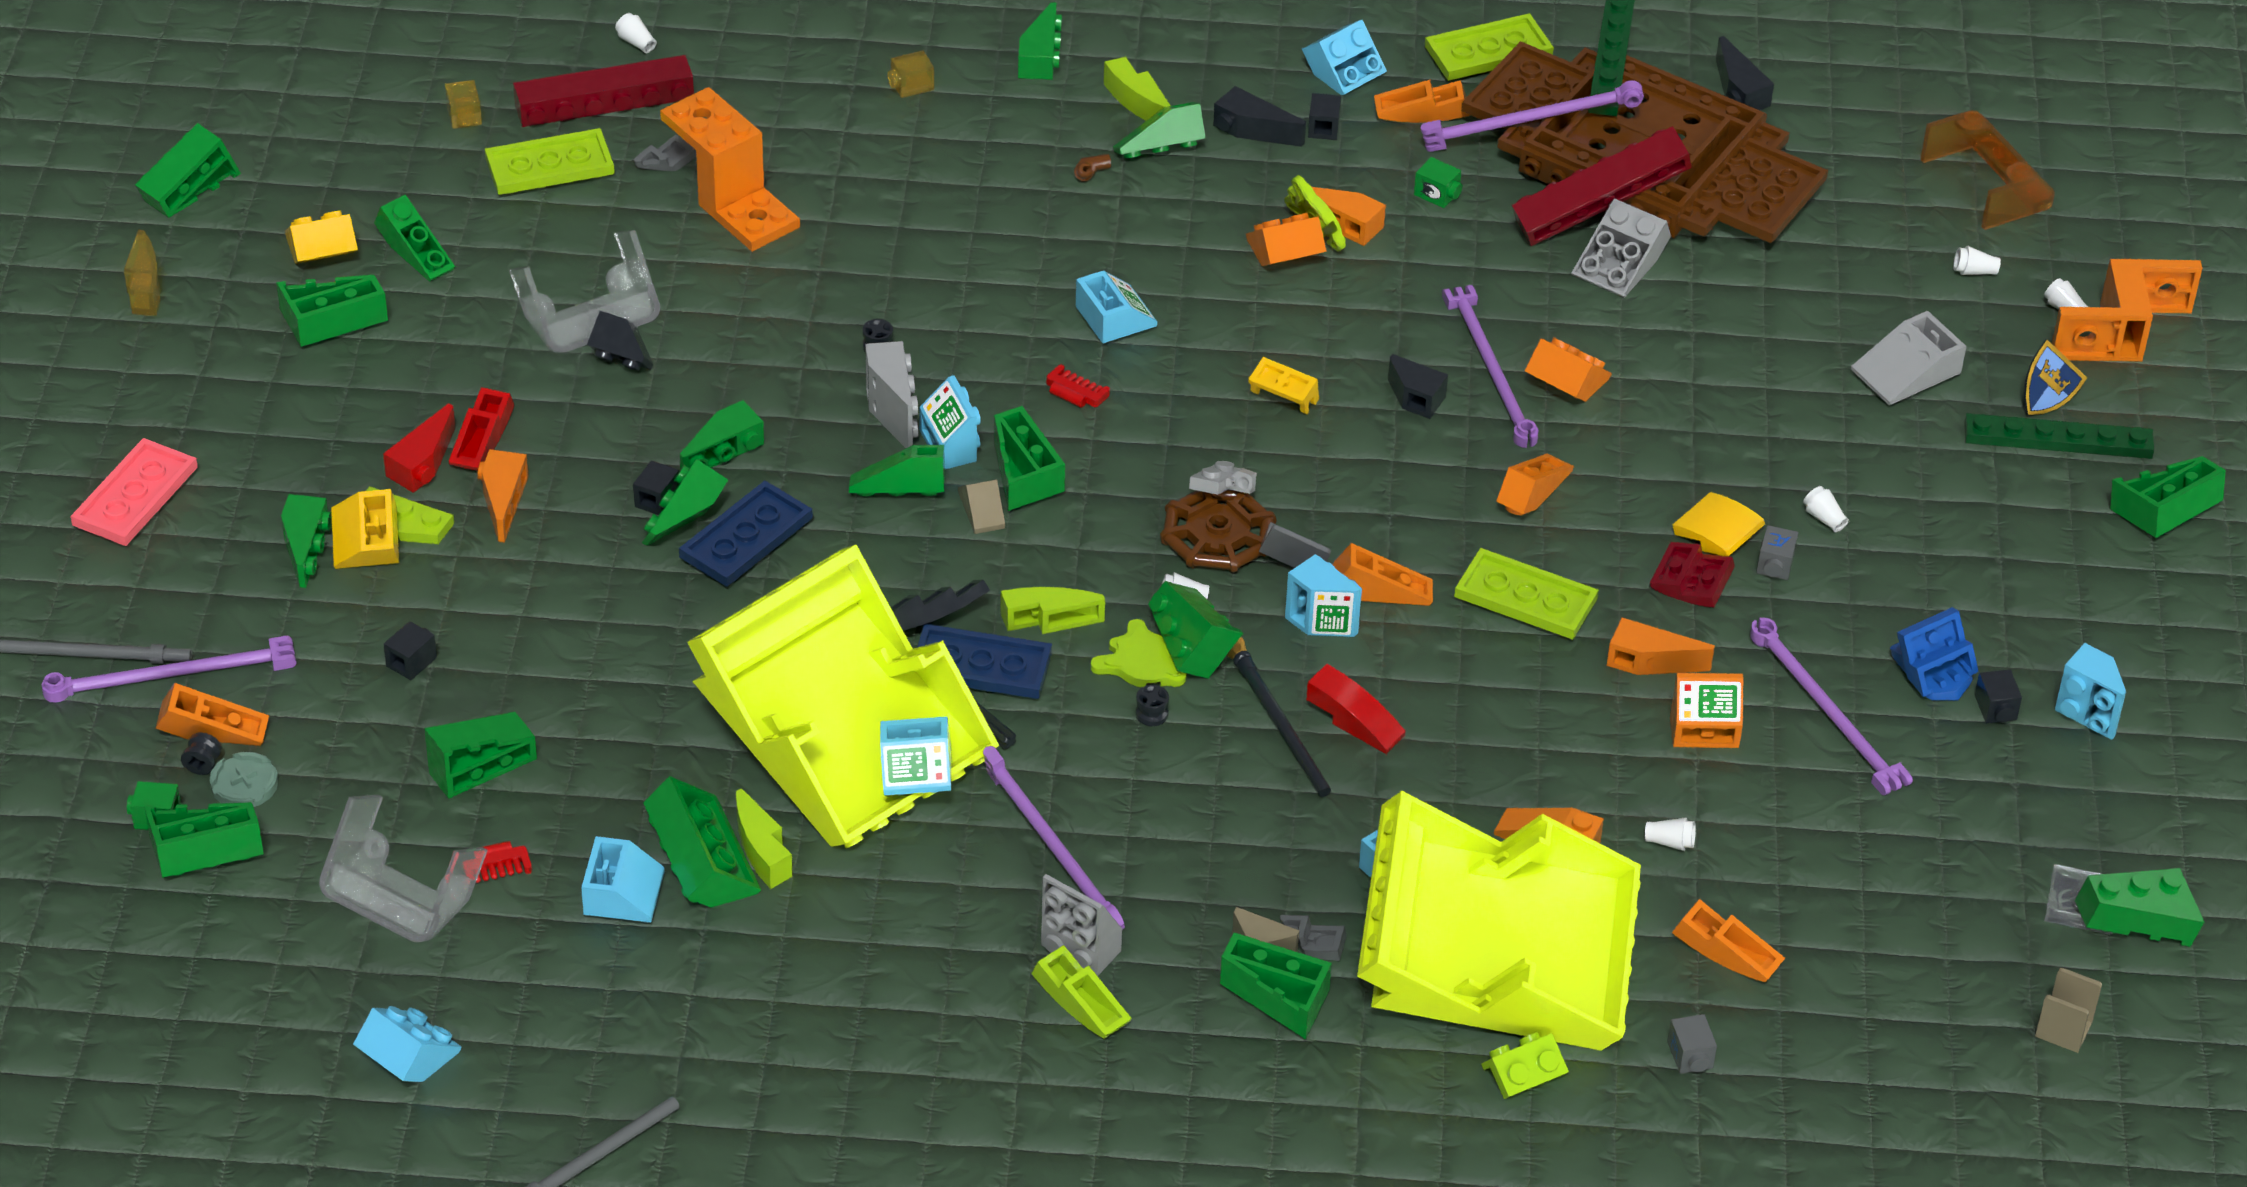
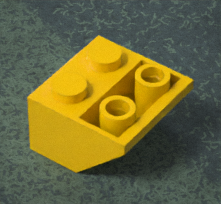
[285,210,358,264]
[331,489,399,569]

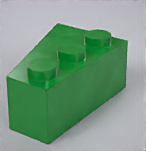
[135,123,241,218]
[276,274,388,347]
[994,406,1065,511]
[2110,456,2226,538]
[1148,581,1243,679]
[424,712,537,799]
[144,802,264,878]
[1220,932,1332,1039]

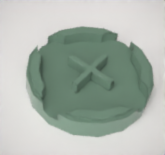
[209,752,278,807]

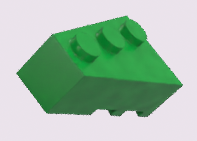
[2075,868,2204,947]

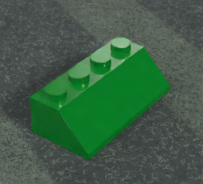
[643,776,761,908]

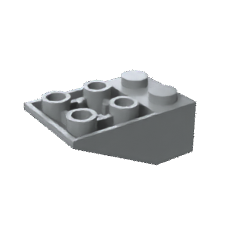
[1571,198,1671,298]
[1851,311,1966,405]
[865,341,918,448]
[1041,874,1122,976]

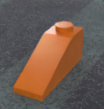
[1312,187,1386,246]
[478,449,528,543]
[1496,453,1574,515]
[1332,543,1433,606]
[155,683,269,746]
[1494,807,1604,843]

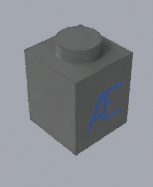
[1757,525,1799,580]
[1667,1014,1717,1074]

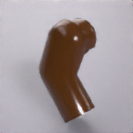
[1074,154,1111,181]

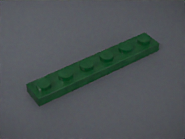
[1588,0,1635,116]
[1965,413,2154,459]

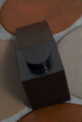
[1716,36,1774,110]
[1213,86,1306,147]

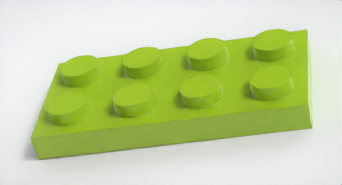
[1425,13,1554,81]
[485,128,615,195]
[1454,548,1599,640]

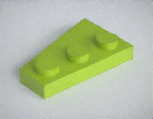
[366,486,454,544]

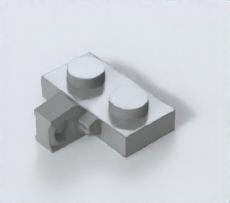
[1189,461,1257,495]

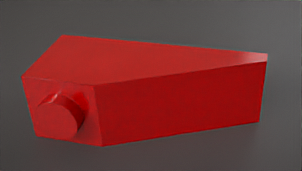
[383,403,456,493]

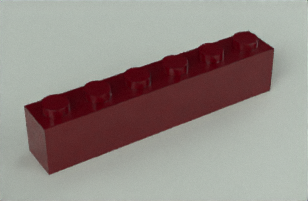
[513,55,694,127]
[1512,126,1692,246]

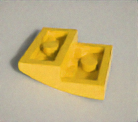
[1672,492,1765,556]

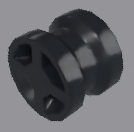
[862,319,893,352]
[1136,684,1169,727]
[181,732,222,775]

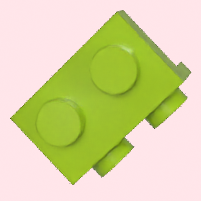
[1481,1032,1569,1099]

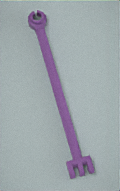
[1420,80,1644,152]
[1442,285,1539,448]
[1750,618,1913,796]
[41,636,296,703]
[983,746,1125,929]

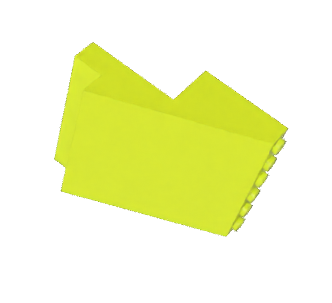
[687,545,999,848]
[1357,791,1641,1051]

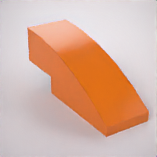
[1374,80,1470,123]
[1672,899,1785,982]

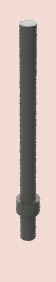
[0,639,192,664]
[525,1096,679,1187]

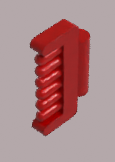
[1046,364,1110,408]
[459,841,532,887]

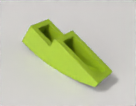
[1104,56,1171,121]
[1000,587,1105,634]
[736,788,792,889]
[1031,945,1132,1039]

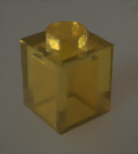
[888,50,934,98]
[445,80,482,129]

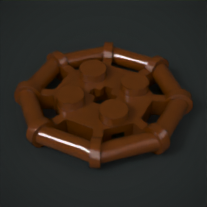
[1160,489,1277,573]

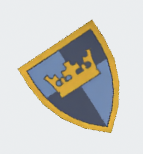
[2024,339,2087,415]

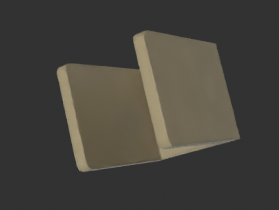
[2035,968,2102,1053]

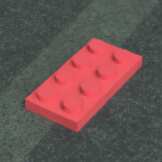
[71,438,198,546]

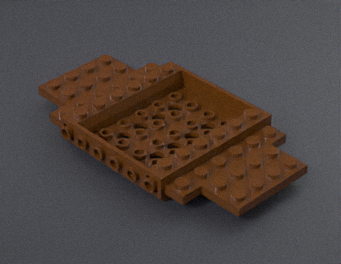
[1461,41,1828,243]

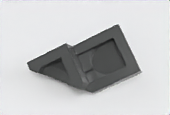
[633,134,696,171]
[1280,915,1347,961]

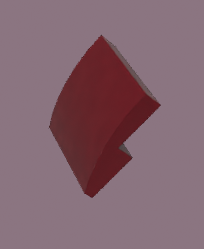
[1650,542,1735,608]

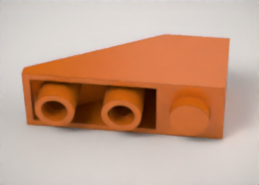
[1607,618,1715,675]

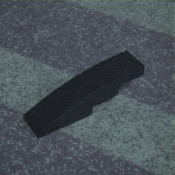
[891,580,990,631]

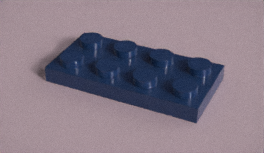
[679,480,813,587]
[917,624,1052,699]

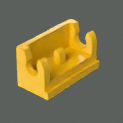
[1248,357,1319,414]

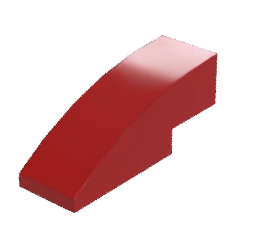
[448,387,515,471]
[1306,664,1406,754]

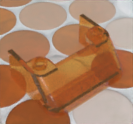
[1920,110,2055,230]

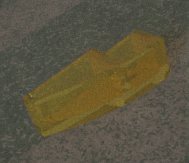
[124,230,160,316]

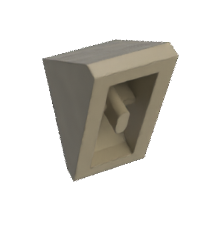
[958,480,1005,534]
[1232,907,1299,952]

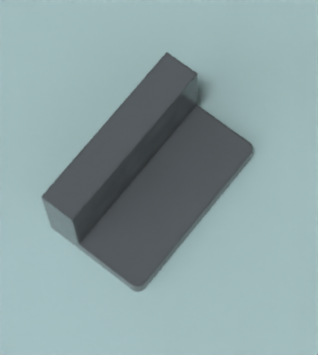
[1259,522,1331,568]

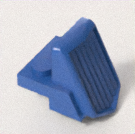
[1890,607,1979,700]

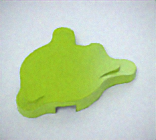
[1284,175,1346,252]
[1091,619,1186,687]

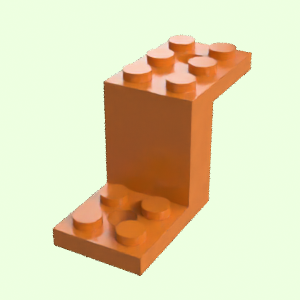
[660,87,800,252]
[2052,259,2202,362]

